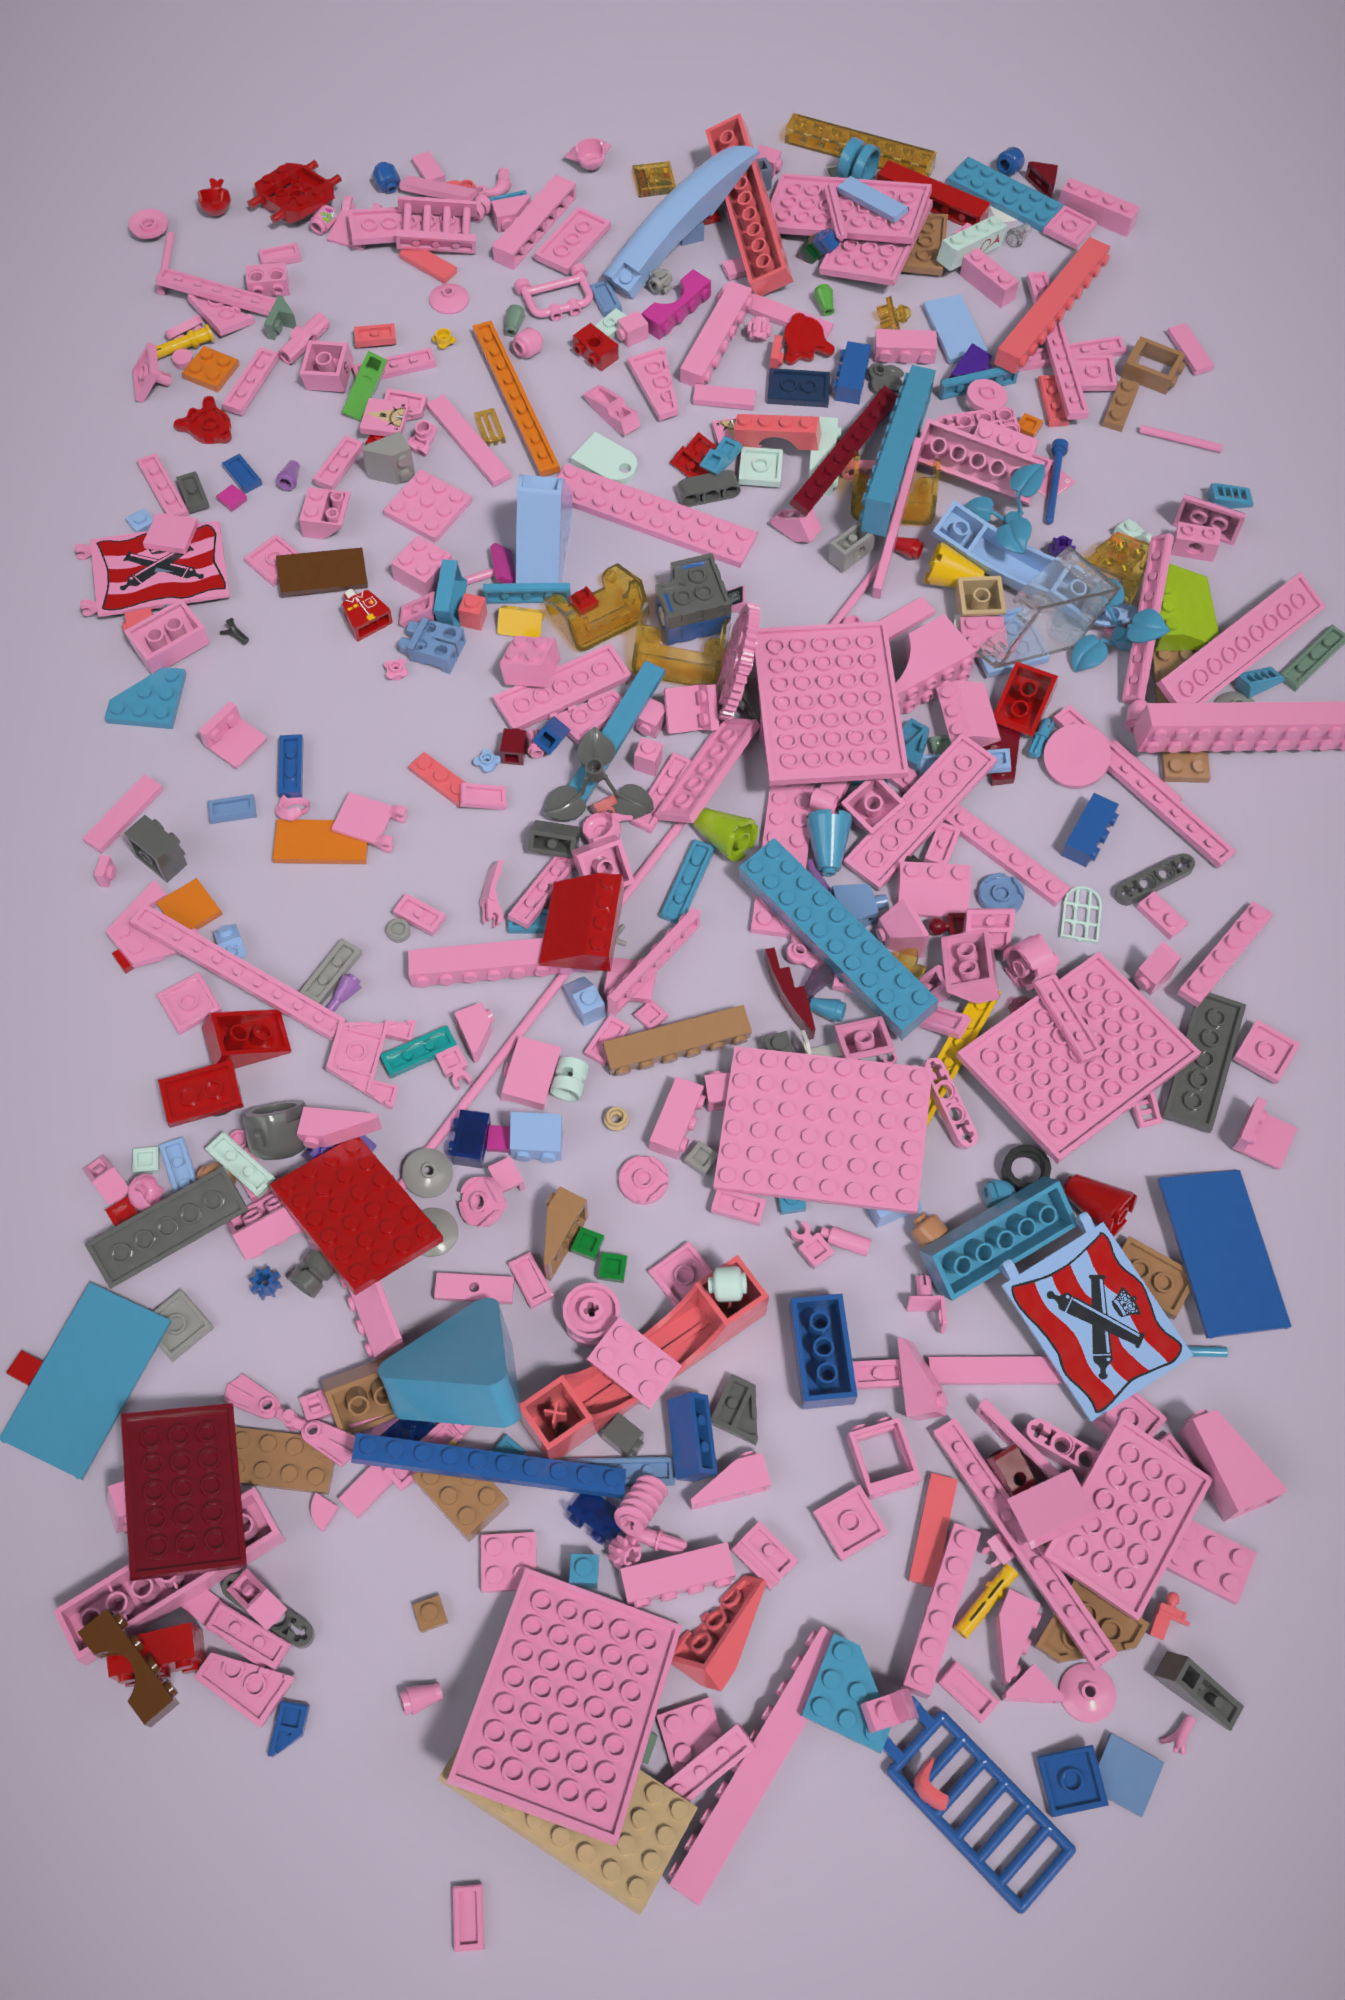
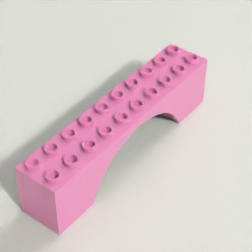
[759,614,976,745]

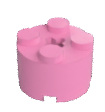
[1003,934,1060,991]

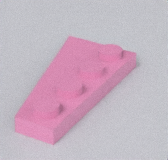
[627,346,678,421]

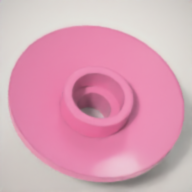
[129,209,168,239]
[429,283,469,314]
[1059,1663,1116,1723]

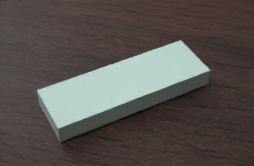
[205,1131,276,1199]

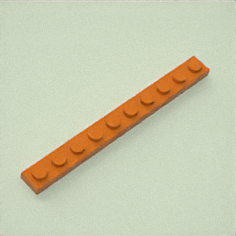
[472,321,560,477]

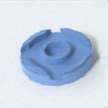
[977,873,1025,913]

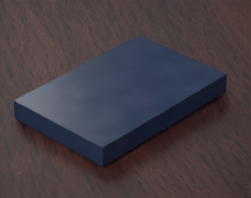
[767,368,830,408]

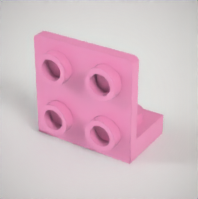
[664,684,719,734]
[198,701,267,769]
[1233,1097,1297,1170]

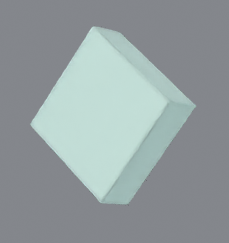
[132,1146,160,1175]

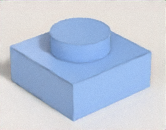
[126,508,153,533]

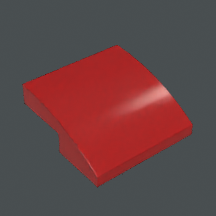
[670,432,717,477]

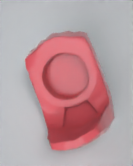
[913,1757,949,1811]

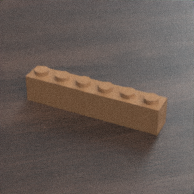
[602,1005,752,1076]

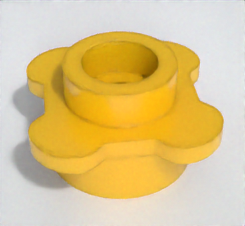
[432,328,456,349]

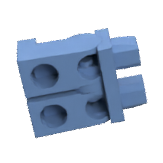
[398,617,466,674]

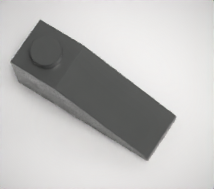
[1154,1651,1244,1731]

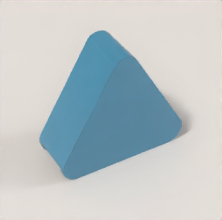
[378,1298,522,1428]

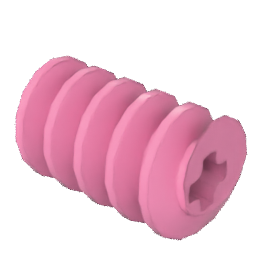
[614,1475,668,1537]

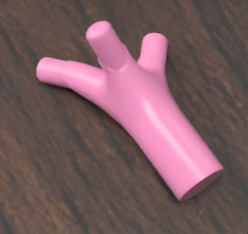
[1161,1714,1196,1755]

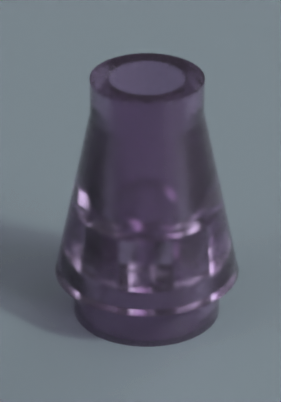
[804,962,835,999]

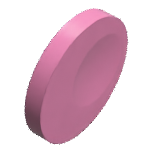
[1044,724,1111,789]

